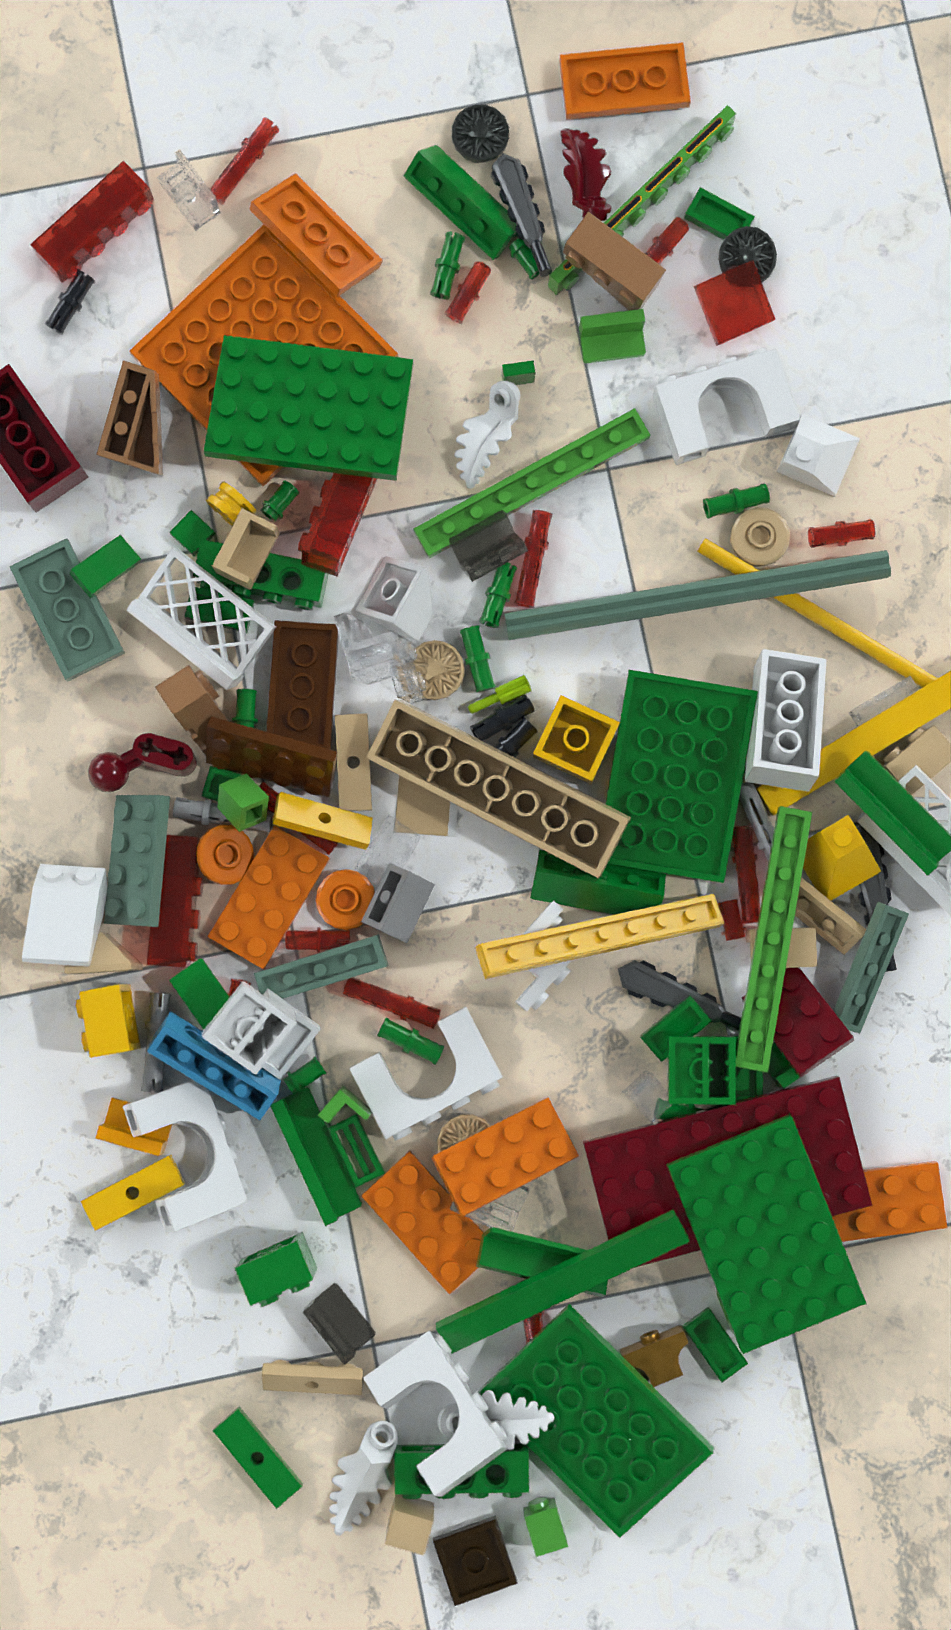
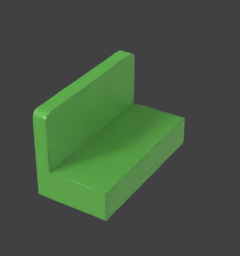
[579,309,646,364]
[318,1086,372,1124]

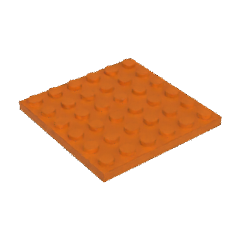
[129,224,398,487]

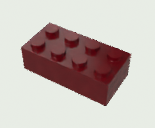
[0,364,89,513]

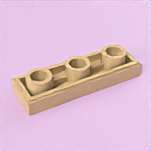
[335,713,372,812]
[262,1360,363,1395]

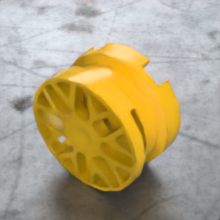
[206,481,257,526]

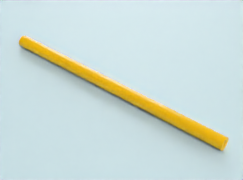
[697,538,937,687]

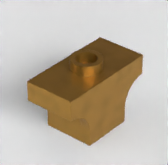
[619,1325,689,1387]

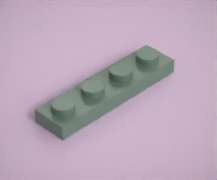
[833,902,909,1034]
[254,934,388,999]

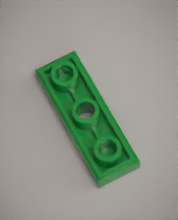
[213,1406,303,1509]

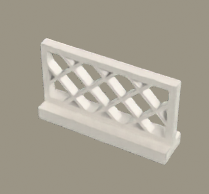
[127,547,276,690]
[857,765,951,914]

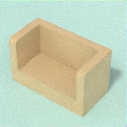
[212,509,280,590]
[385,1495,434,1555]

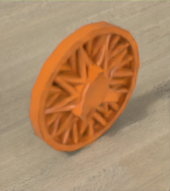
[197,825,254,885]
[316,869,375,930]

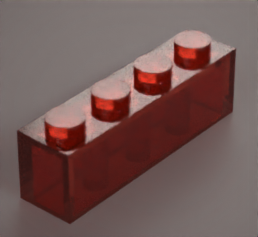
[30,160,154,283]
[298,473,377,577]
[147,835,204,968]

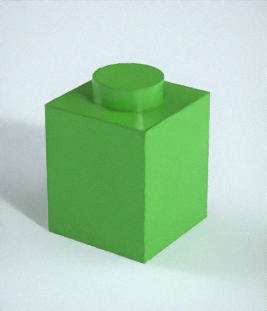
[217,773,269,832]
[523,1497,568,1557]

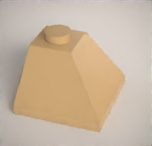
[64,933,143,974]

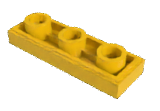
[273,792,373,850]
[80,1155,186,1231]

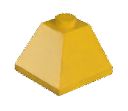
[803,815,882,901]

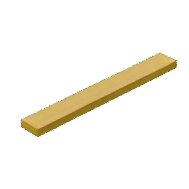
[756,671,951,816]
[475,894,724,979]

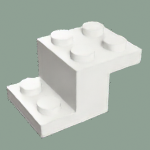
[515,901,571,1011]
[202,981,321,1080]

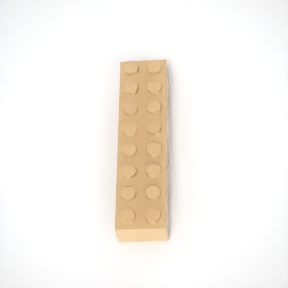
[366,699,631,878]

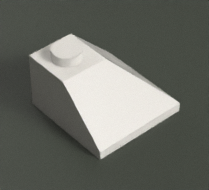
[777,414,860,497]
[355,556,433,641]

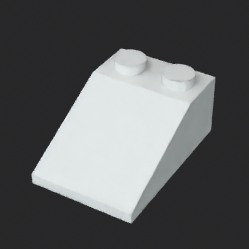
[22,864,107,967]

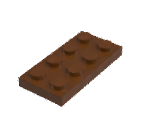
[266,620,339,750]
[206,716,337,797]

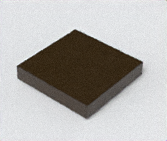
[433,1515,518,1606]

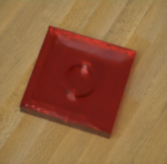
[693,260,776,346]

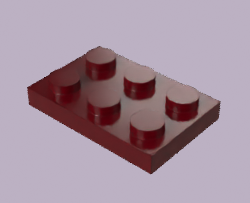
[742,967,854,1078]

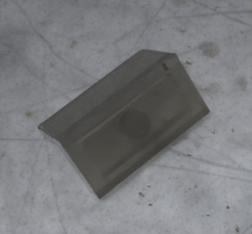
[449,510,528,582]
[302,1283,376,1365]

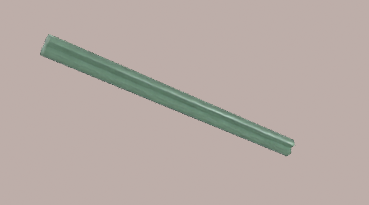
[504,550,891,640]

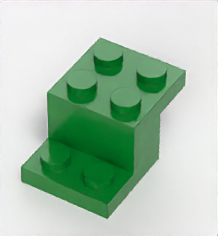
[668,1035,763,1105]

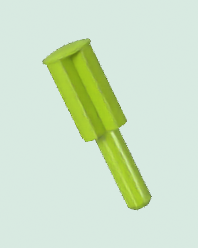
[468,675,532,714]

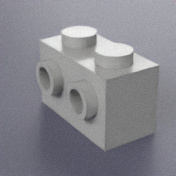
[361,863,435,943]

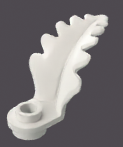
[455,381,520,489]
[437,1390,554,1450]
[329,1421,398,1536]

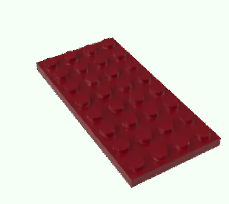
[583,1075,873,1268]

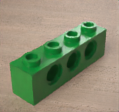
[193,539,329,611]
[394,1443,529,1499]

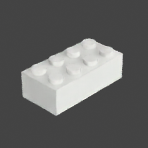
[745,649,826,792]

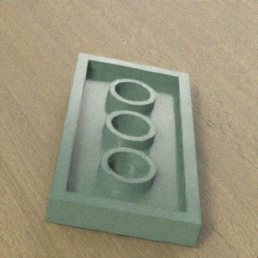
[9,538,125,681]
[104,795,170,927]

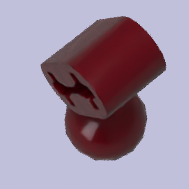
[88,733,197,792]

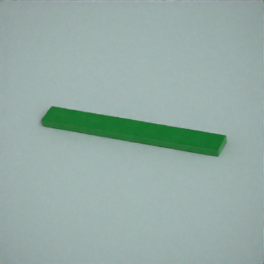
[436,1210,690,1354]

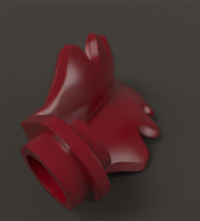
[560,128,612,221]

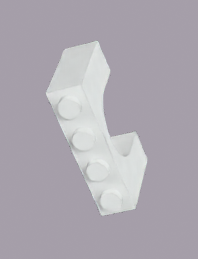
[652,348,800,465]
[349,1007,503,1141]
[122,1080,248,1233]
[363,1331,508,1497]

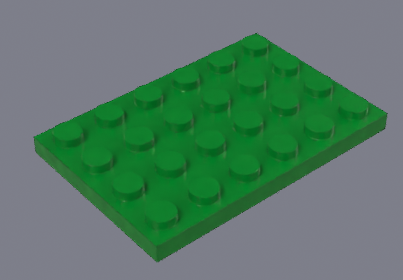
[204,335,414,481]
[605,670,758,883]
[666,1114,867,1354]
[478,1304,714,1538]

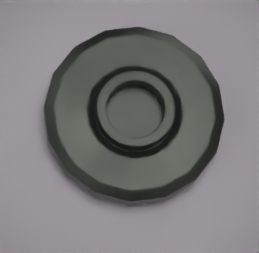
[452,105,509,162]
[718,226,777,287]

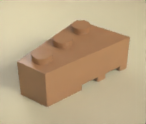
[563,212,666,311]
[96,360,163,476]
[155,665,228,755]

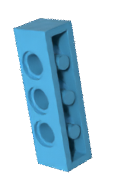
[147,1011,281,1120]

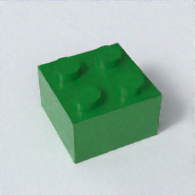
[234,1232,318,1307]

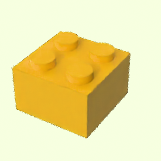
[533,695,620,784]
[76,984,141,1058]

